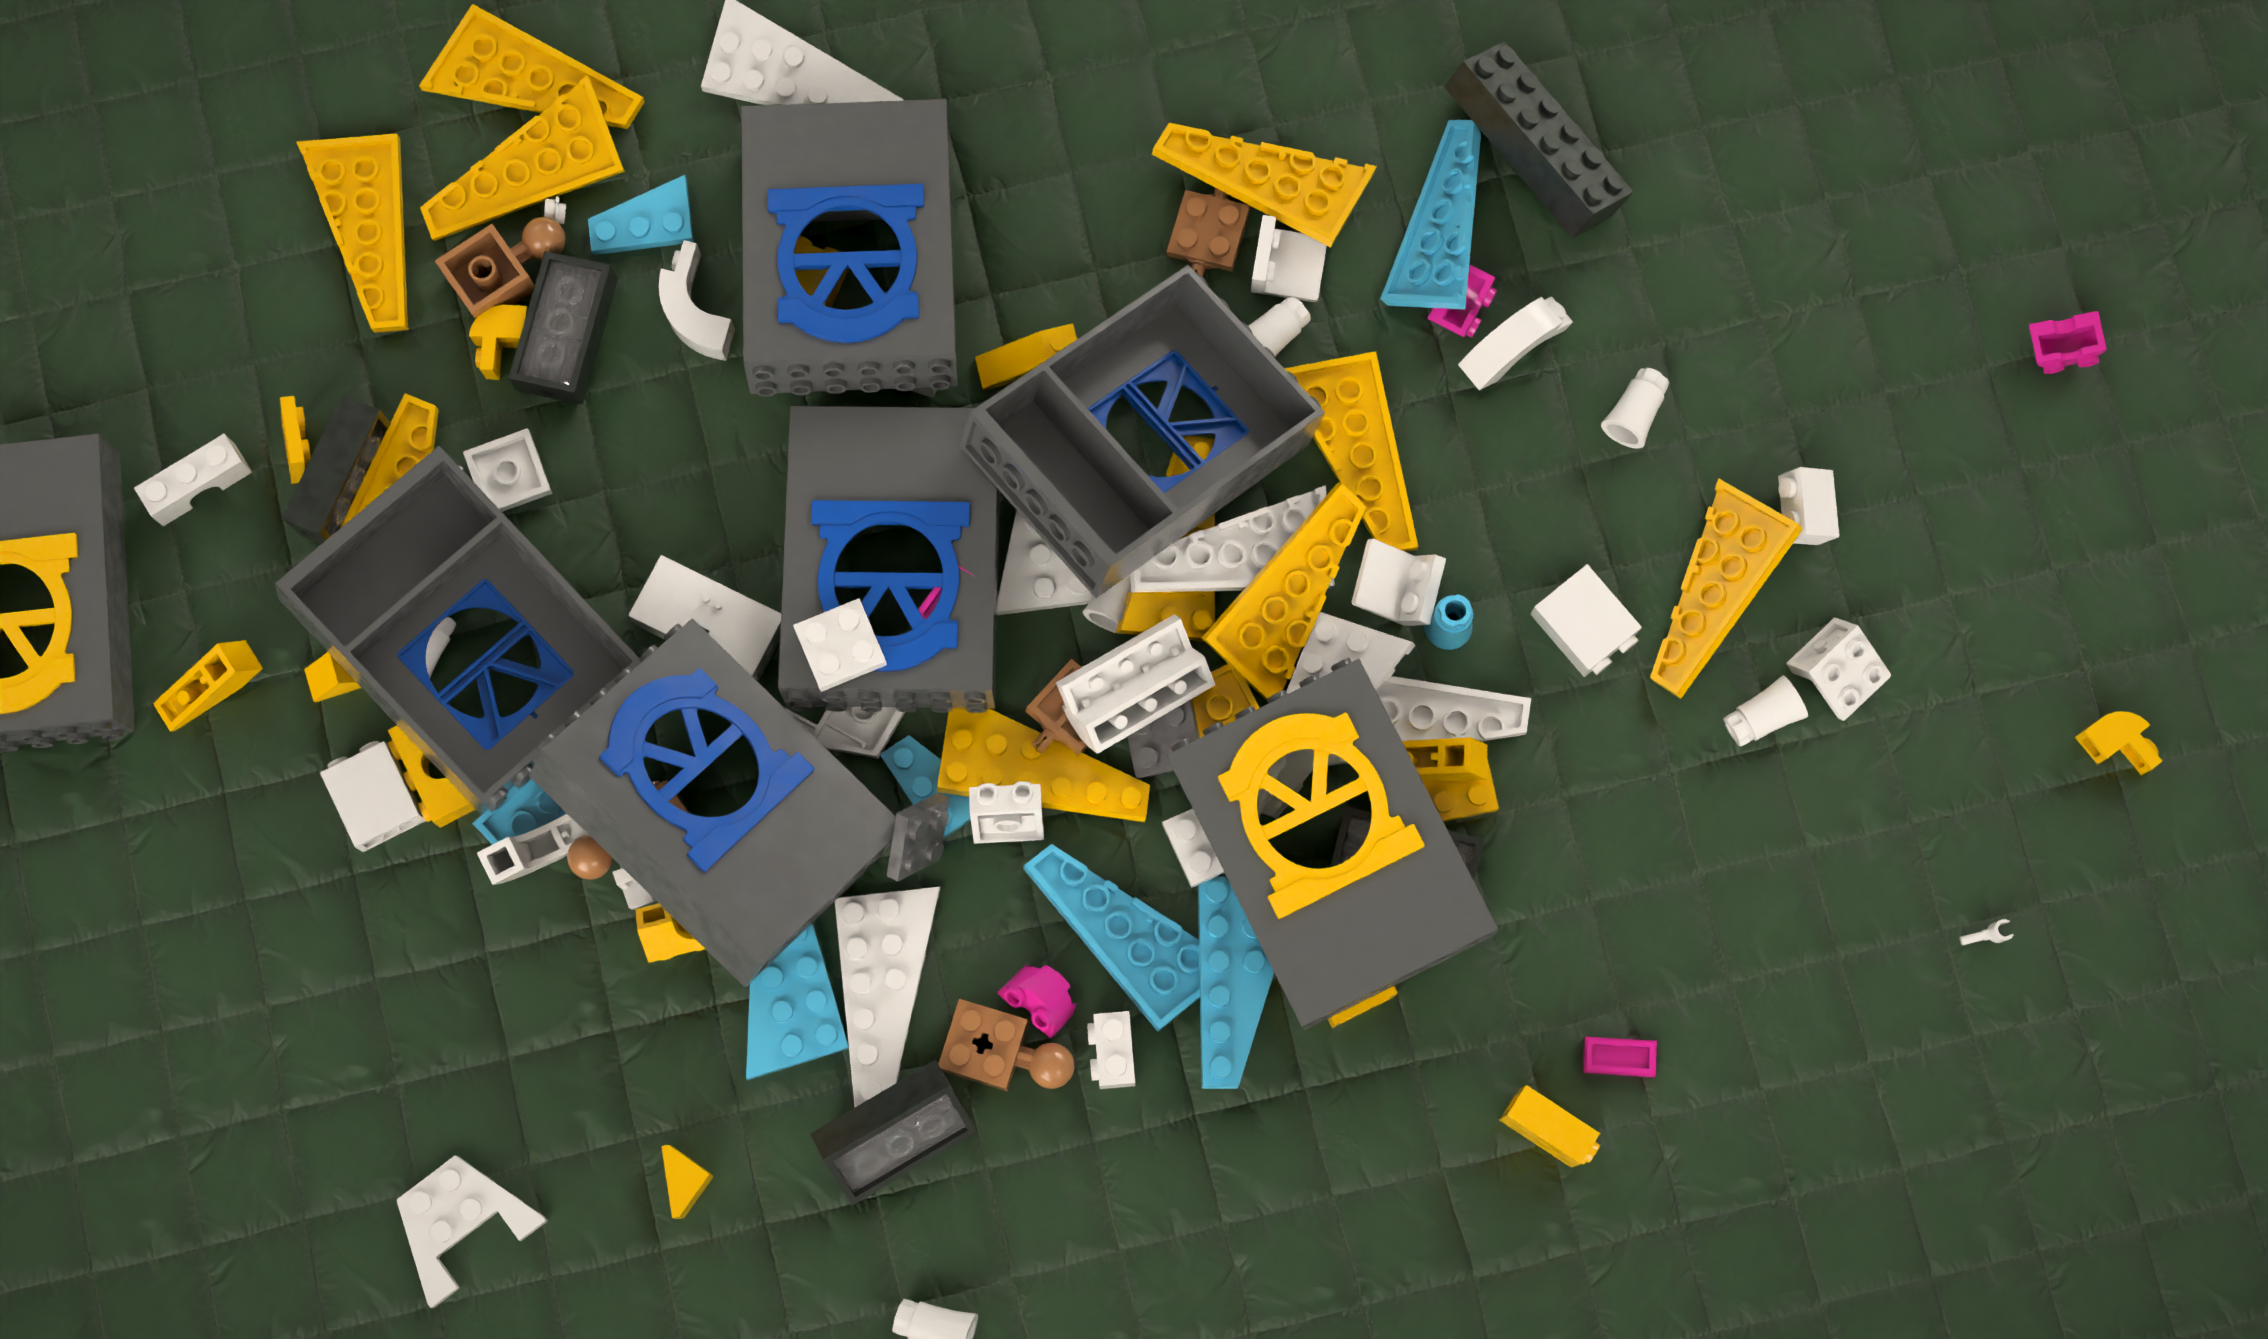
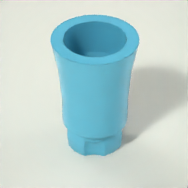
[1424,594,1473,650]

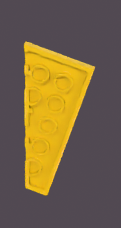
[419,4,645,129]
[420,75,625,241]
[1152,123,1377,248]
[297,134,408,333]
[1284,351,1418,552]
[340,393,439,528]
[1115,436,1215,642]
[1650,478,1803,699]
[1202,483,1366,701]
[937,708,1150,822]

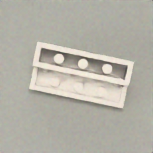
[1056,614,1215,754]

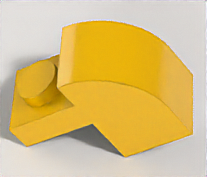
[469,305,528,380]
[2075,711,2162,775]

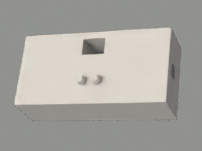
[628,555,781,682]

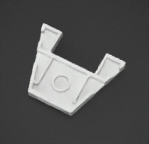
[785,707,905,759]
[397,1155,548,1308]

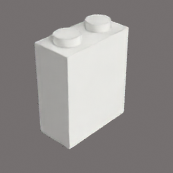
[1530,564,1642,677]
[320,741,426,852]

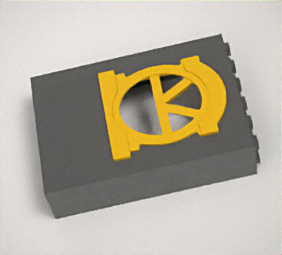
[0,434,135,752]
[1166,658,1498,1031]

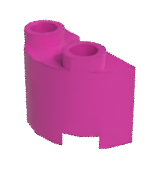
[1427,265,1497,338]
[2029,311,2107,374]
[997,964,1076,1038]

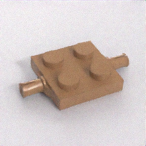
[1167,188,1251,276]
[1025,659,1087,756]

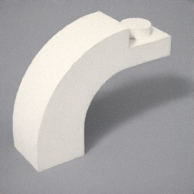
[659,240,735,361]
[1458,297,1573,391]
[477,814,588,885]

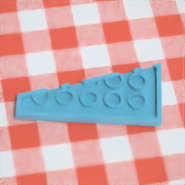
[1380,120,1481,309]
[1023,844,1200,1032]
[1198,876,1274,1089]
[746,923,849,1080]

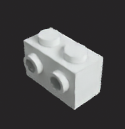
[1778,467,1839,545]
[1087,1011,1135,1089]

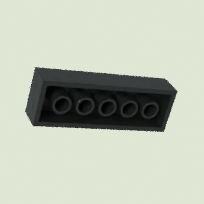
[1444,41,1633,238]

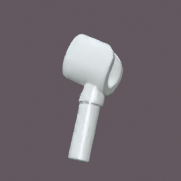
[1960,919,2014,945]

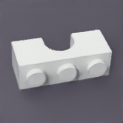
[134,434,252,526]

